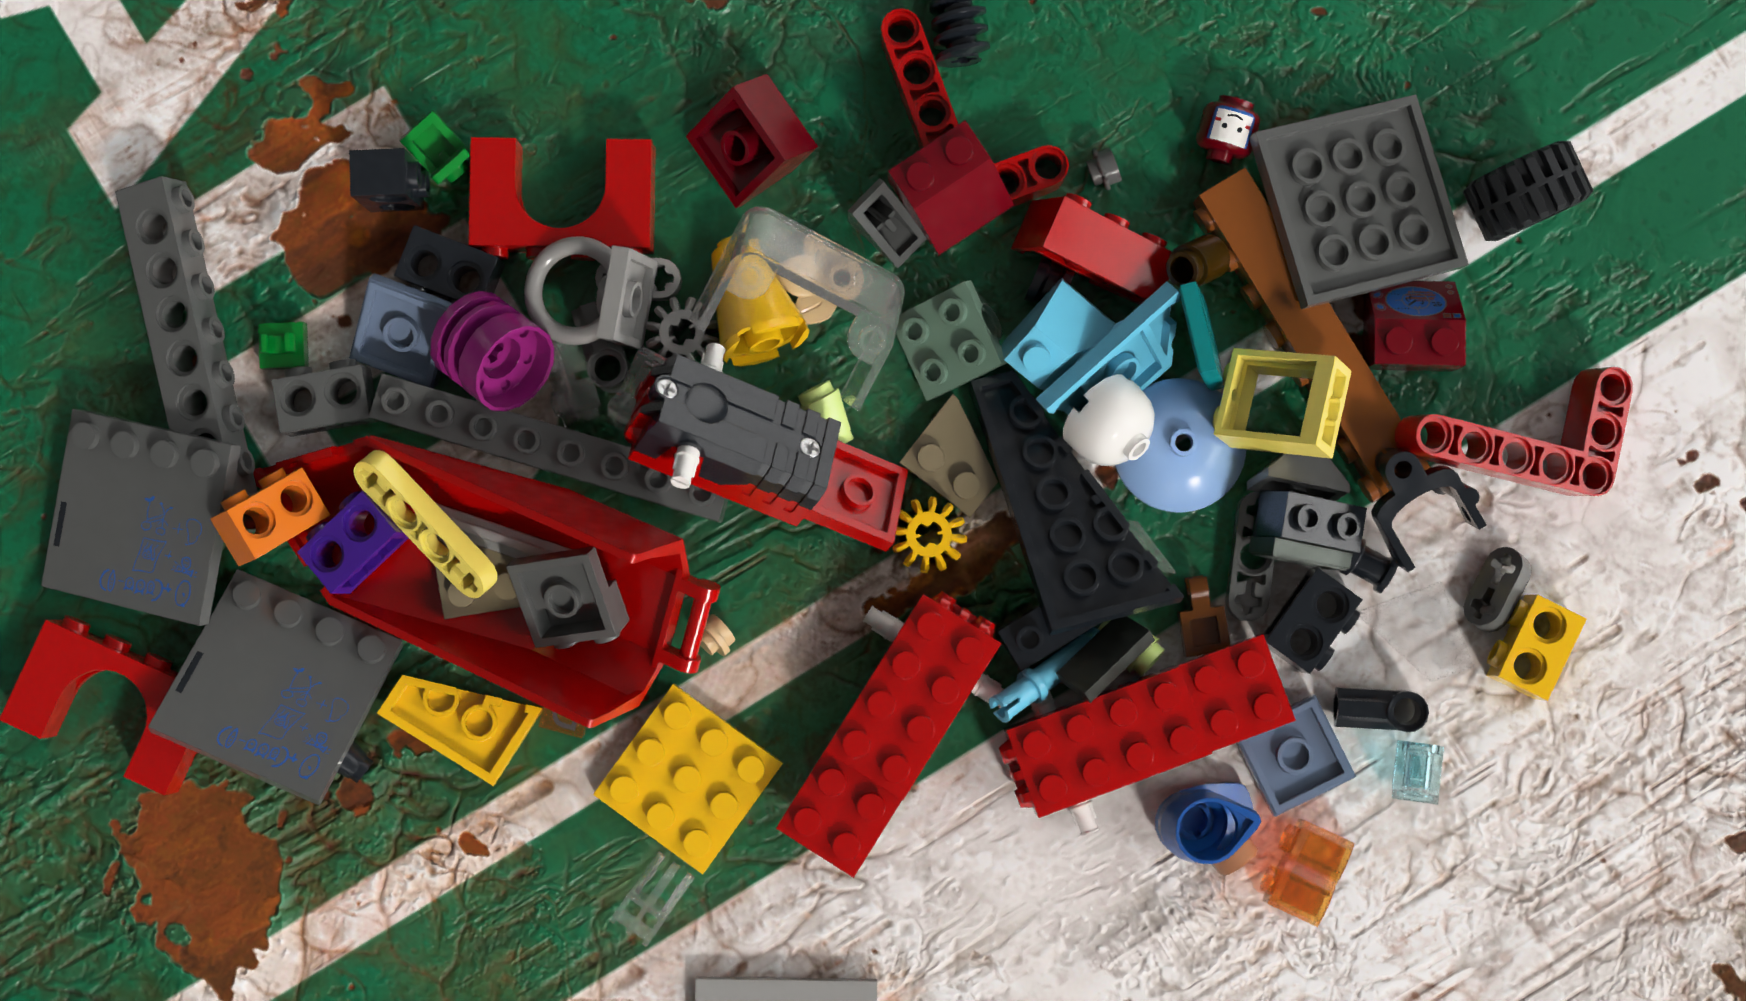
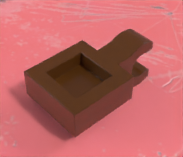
[1177,575,1230,657]

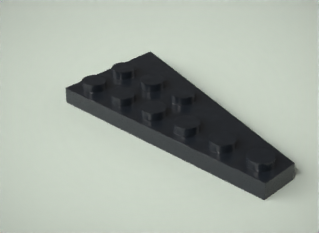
[969,370,1184,636]

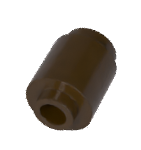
[1166,234,1230,287]

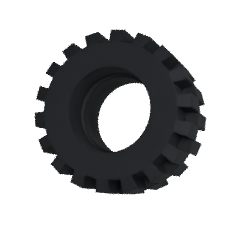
[1463,141,1594,241]

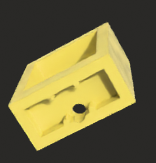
[1213,348,1352,459]

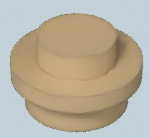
[700,614,735,656]

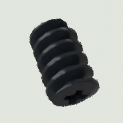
[929,0,990,68]

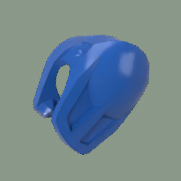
[1155,782,1261,864]

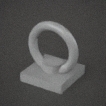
[524,236,658,350]

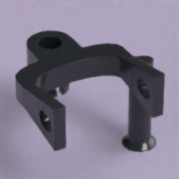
[1371,447,1487,572]

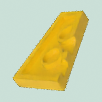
[377,675,543,787]

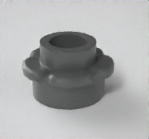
[1086,147,1122,190]

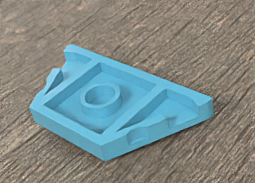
[1036,281,1180,415]

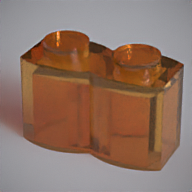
[1260,818,1355,927]

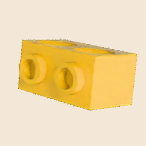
[1486,594,1587,701]

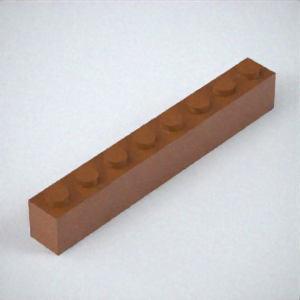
[1193,167,1431,503]

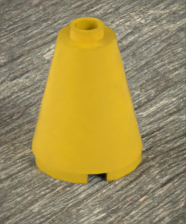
[711,235,809,366]

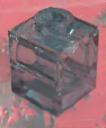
[1392,740,1444,805]

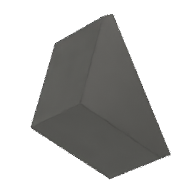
[848,178,926,268]
[1247,453,1350,501]

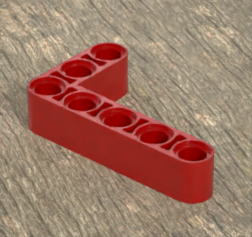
[881,8,1069,207]
[1395,367,1633,496]

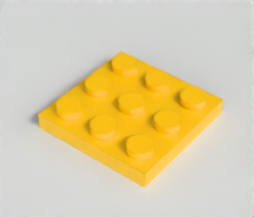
[593,683,783,875]

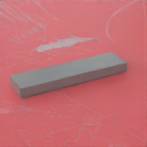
[695,976,877,1001]

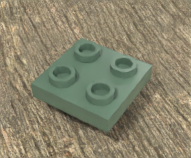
[890,280,1007,401]

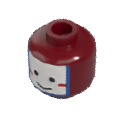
[1196,95,1260,165]

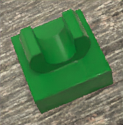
[258,322,309,370]

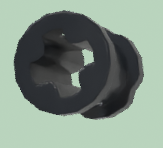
[1339,538,1398,594]

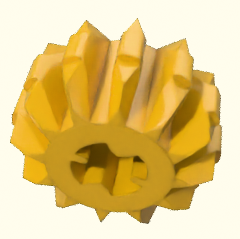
[892,496,967,574]

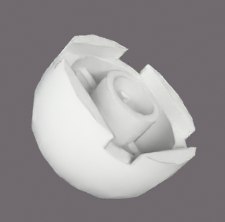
[1063,374,1155,466]

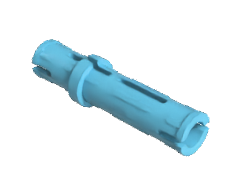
[989,627,1100,723]

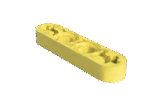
[354,450,497,598]

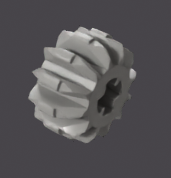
[646,297,720,365]

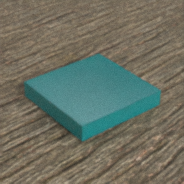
[1179,281,1224,391]

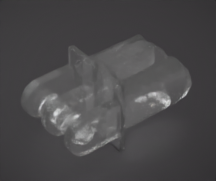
[609,851,695,947]

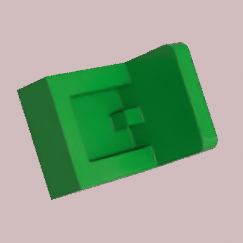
[400,109,470,185]

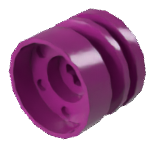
[430,291,555,412]

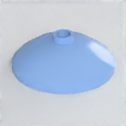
[1114,378,1246,513]

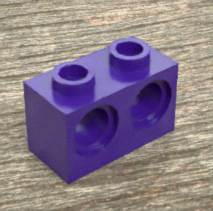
[297,491,409,594]

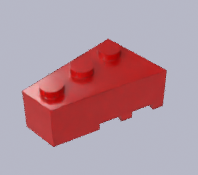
[1011,193,1172,305]

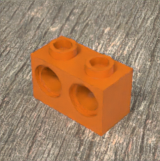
[210,468,330,566]

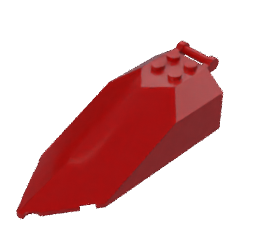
[253,435,721,728]

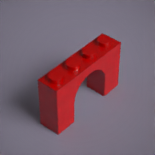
[469,137,656,261]
[0,615,197,796]

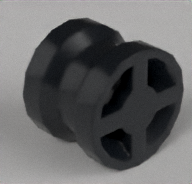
[1024,258,1075,303]

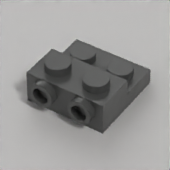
[506,546,630,649]

